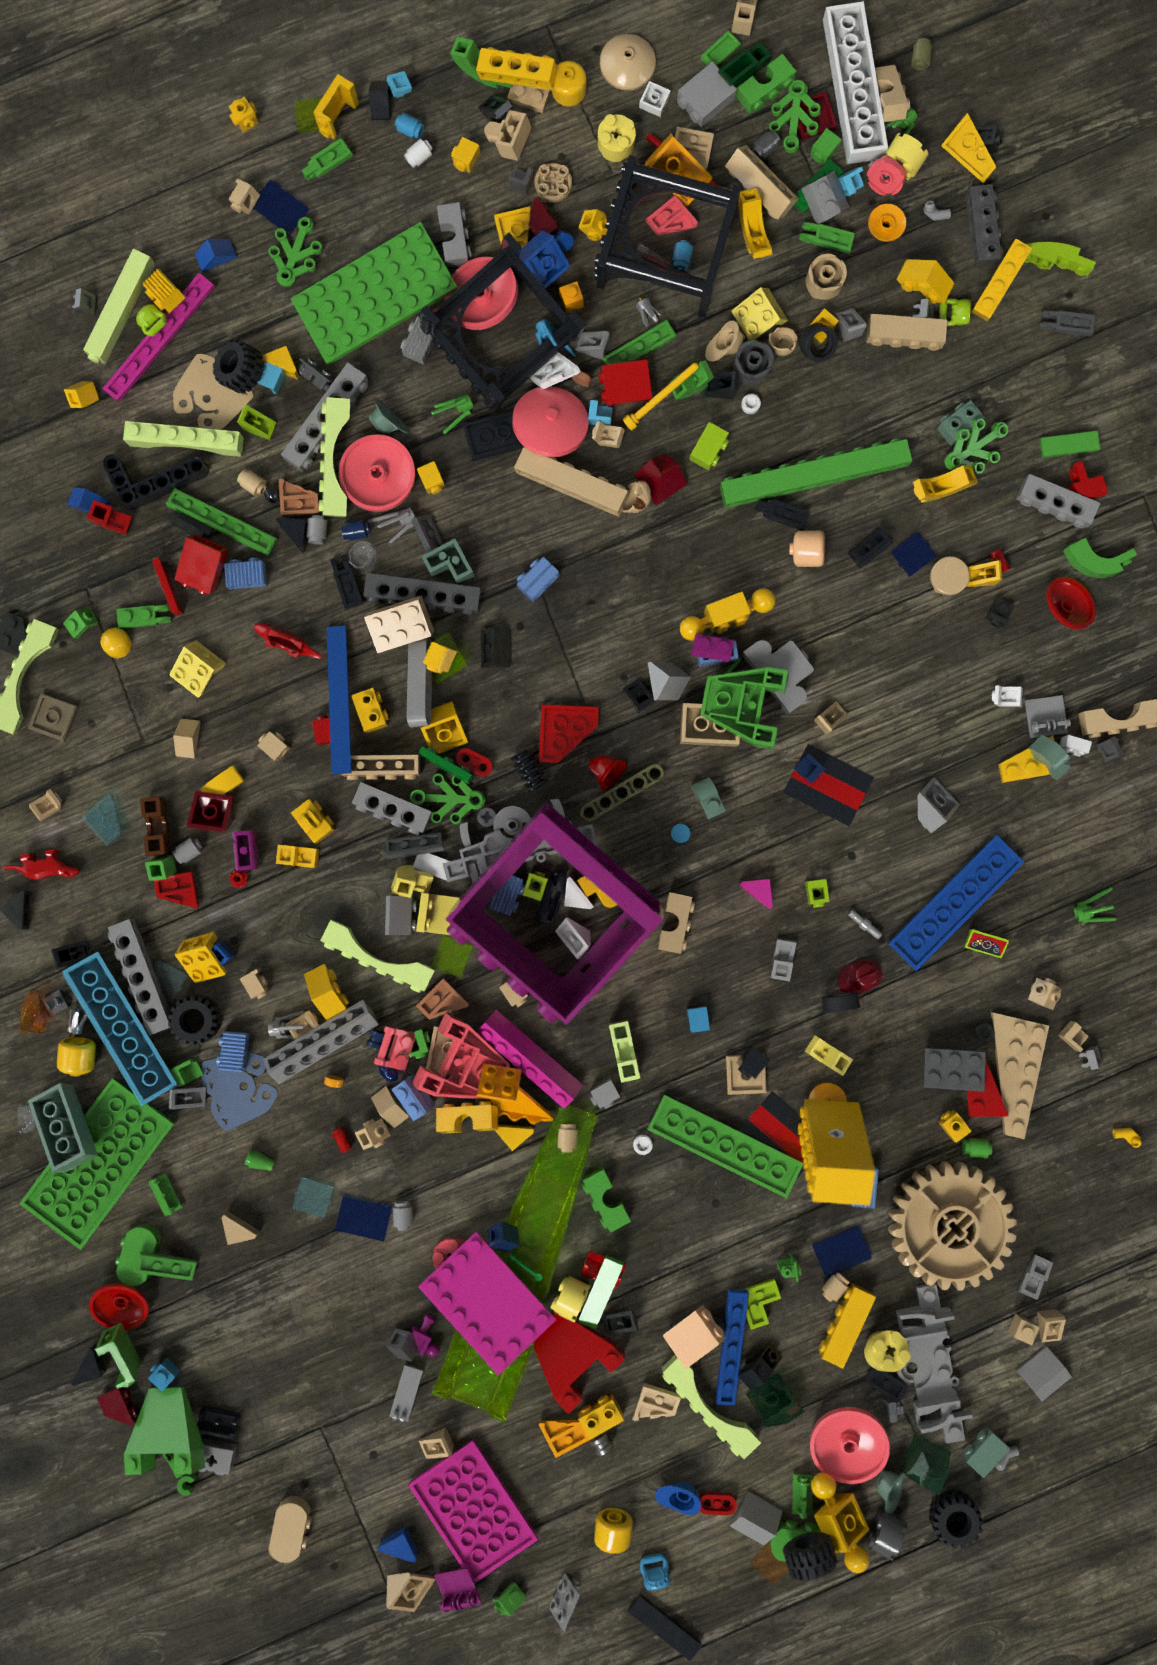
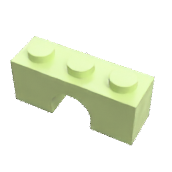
[609,1020,640,1083]

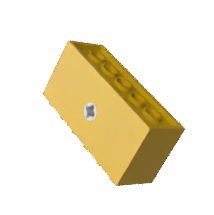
[798,1099,875,1205]

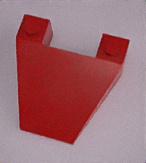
[532,1313,625,1414]

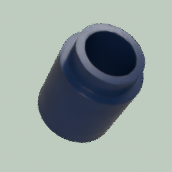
[341,519,371,541]

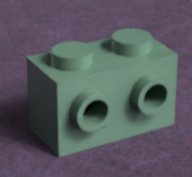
[937,400,985,446]
[962,1426,1010,1478]

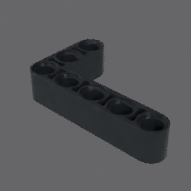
[103,454,209,510]

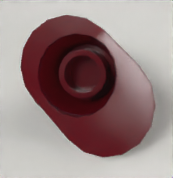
[837,959,882,995]

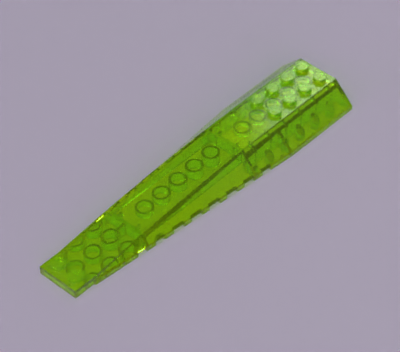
[431,1105,598,1423]

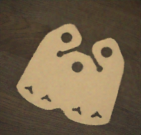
[173,354,253,430]

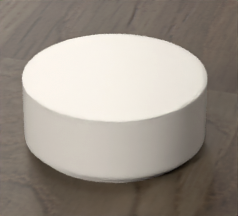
[741,394,761,414]
[633,1134,653,1155]

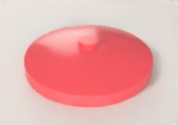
[444,257,518,330]
[512,387,589,457]
[338,435,416,512]
[810,1407,890,1484]

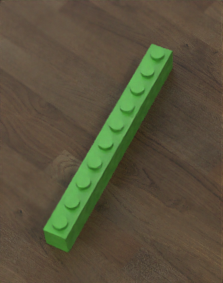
[720,438,912,509]

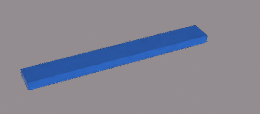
[327,626,352,775]

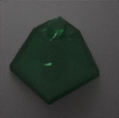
[746,1372,804,1428]
[899,1434,951,1495]

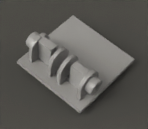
[1025,695,1071,738]
[549,1572,580,1632]

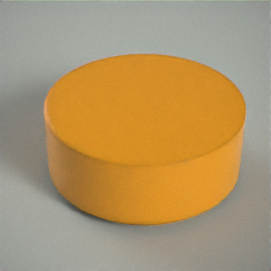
[324,1075,344,1088]

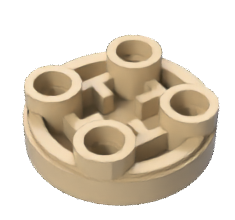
[534,163,572,203]
[930,557,969,596]

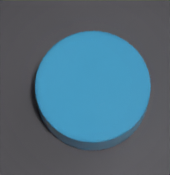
[671,824,690,843]

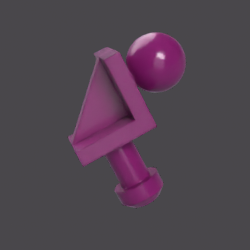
[412,1314,440,1357]

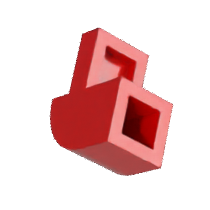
[1068,461,1108,500]
[87,500,132,535]

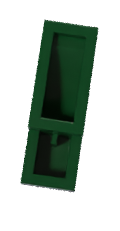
[718,41,772,87]

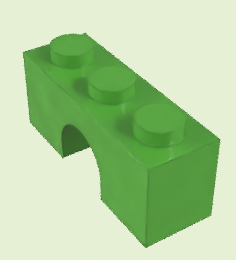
[736,54,796,114]
[581,1167,631,1233]

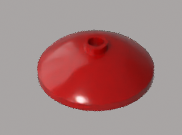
[1046,577,1096,630]
[89,1283,149,1330]

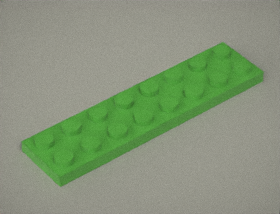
[647,1094,803,1198]

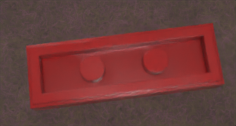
[152,557,183,616]

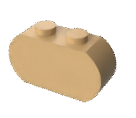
[268,1496,312,1563]

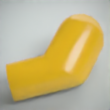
[1112,1128,1142,1148]

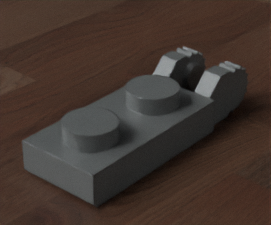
[1039,310,1096,336]

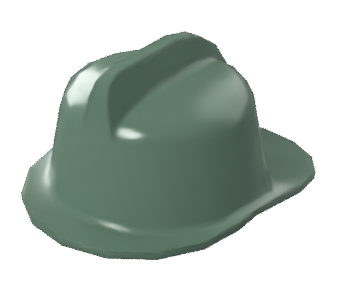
[369,400,410,434]
[877,1470,905,1514]

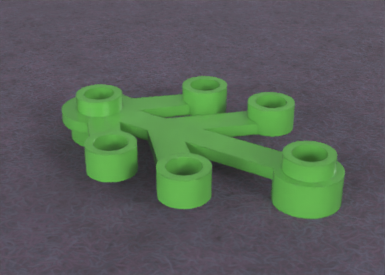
[769,80,821,153]
[268,217,323,287]
[944,418,1008,474]
[410,774,485,824]

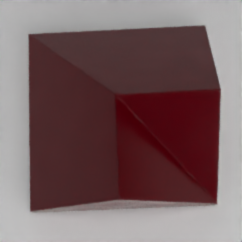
[634,453,687,506]

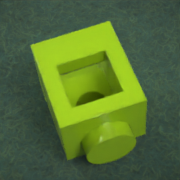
[523,871,548,901]
[805,879,830,908]

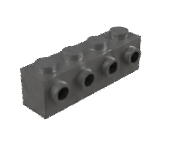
[965,184,1003,268]

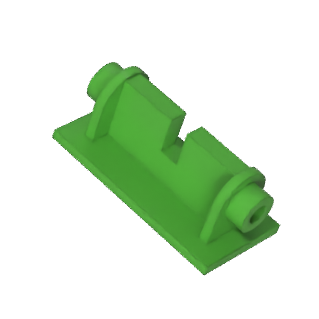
[148,1173,183,1216]
[777,1253,801,1282]
[792,1474,813,1519]

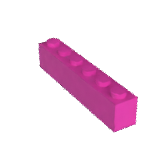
[476,1010,584,1109]

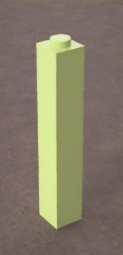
[83,249,155,364]

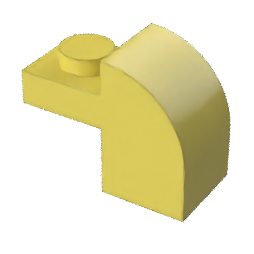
[391,865,434,898]
[805,1036,853,1076]

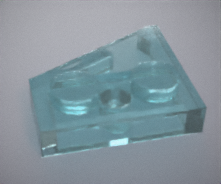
[81,793,123,847]

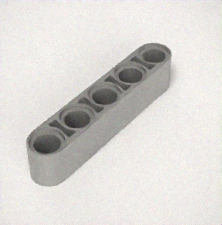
[407,638,432,728]

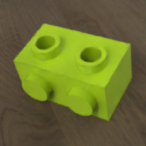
[689,422,730,471]

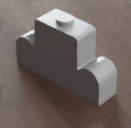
[742,640,814,715]

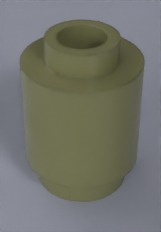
[911,38,932,71]

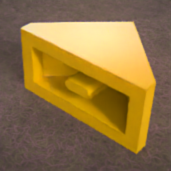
[262,346,300,380]
[966,560,1002,587]
[495,1124,534,1151]

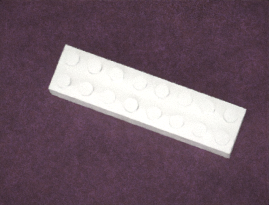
[823,1,888,164]

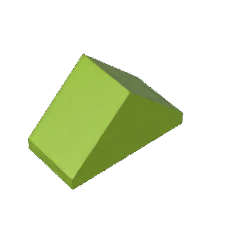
[237,405,277,440]

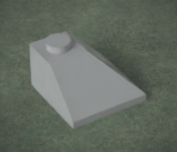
[918,777,960,833]

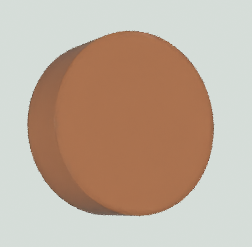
[572,371,591,387]

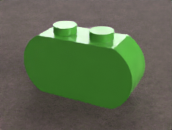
[115,1224,161,1286]
[769,1520,821,1562]

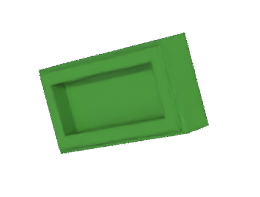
[701,30,741,67]

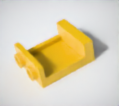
[313,74,359,140]

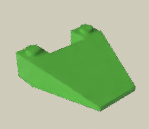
[700,667,788,750]
[124,1387,205,1475]

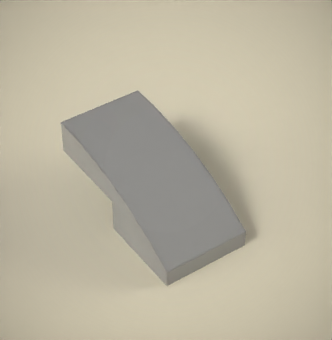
[771,938,796,981]
[1018,1255,1053,1300]

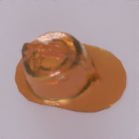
[19,991,48,1035]

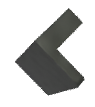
[167,512,213,539]
[481,627,511,668]

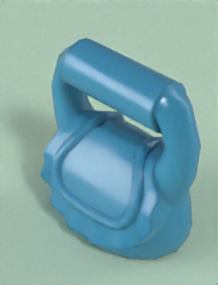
[640,1552,670,1590]

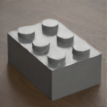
[924,1047,986,1092]

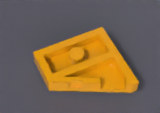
[538,1420,590,1458]

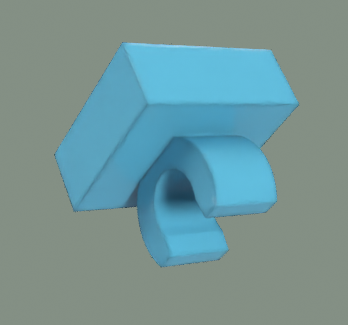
[386,71,412,98]

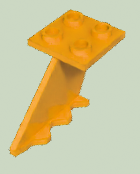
[477,1063,554,1125]

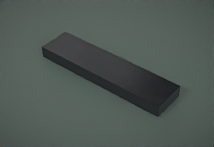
[628,1594,702,1661]

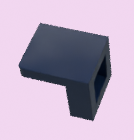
[794,753,825,784]
[488,1221,520,1252]

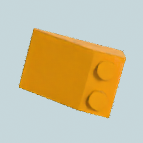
[645,133,713,207]

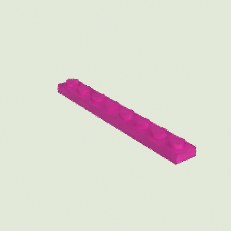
[102,273,215,402]

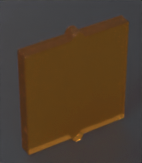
[751,1542,788,1585]

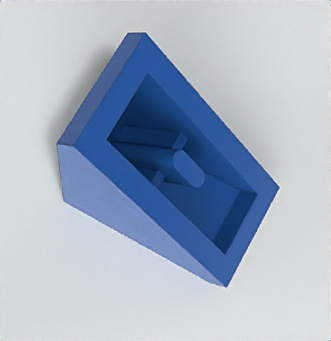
[195,239,237,272]
[67,487,110,513]
[211,941,237,967]
[378,1527,418,1563]

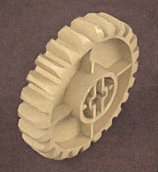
[888,1161,1017,1291]

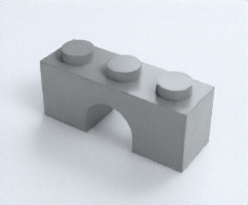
[437,202,471,268]

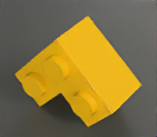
[897,259,954,304]
[304,964,349,1021]

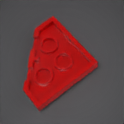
[539,705,599,763]

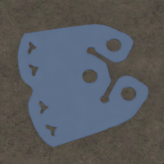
[201,1051,278,1131]

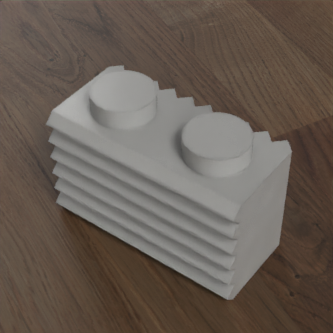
[401,317,434,365]

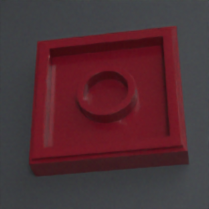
[790,92,838,141]

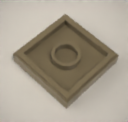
[27,693,78,742]

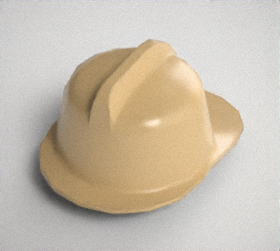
[705,321,745,362]

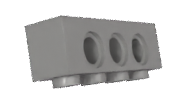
[1016,474,1100,529]
[352,782,433,835]

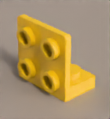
[175,932,226,983]

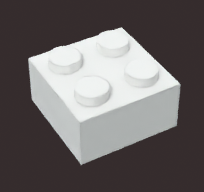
[639,81,671,117]
[1059,735,1092,757]

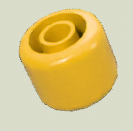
[552,61,587,107]
[57,1037,96,1076]
[594,1508,633,1554]

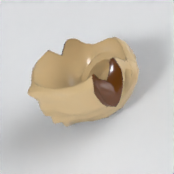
[622,481,651,513]

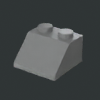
[801,171,849,224]
[385,896,417,935]

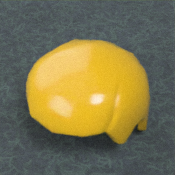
[100,627,132,659]

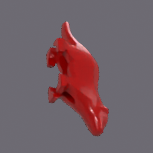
[254,622,322,659]
[3,849,80,880]

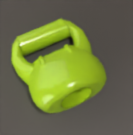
[939,299,971,326]
[136,304,167,337]

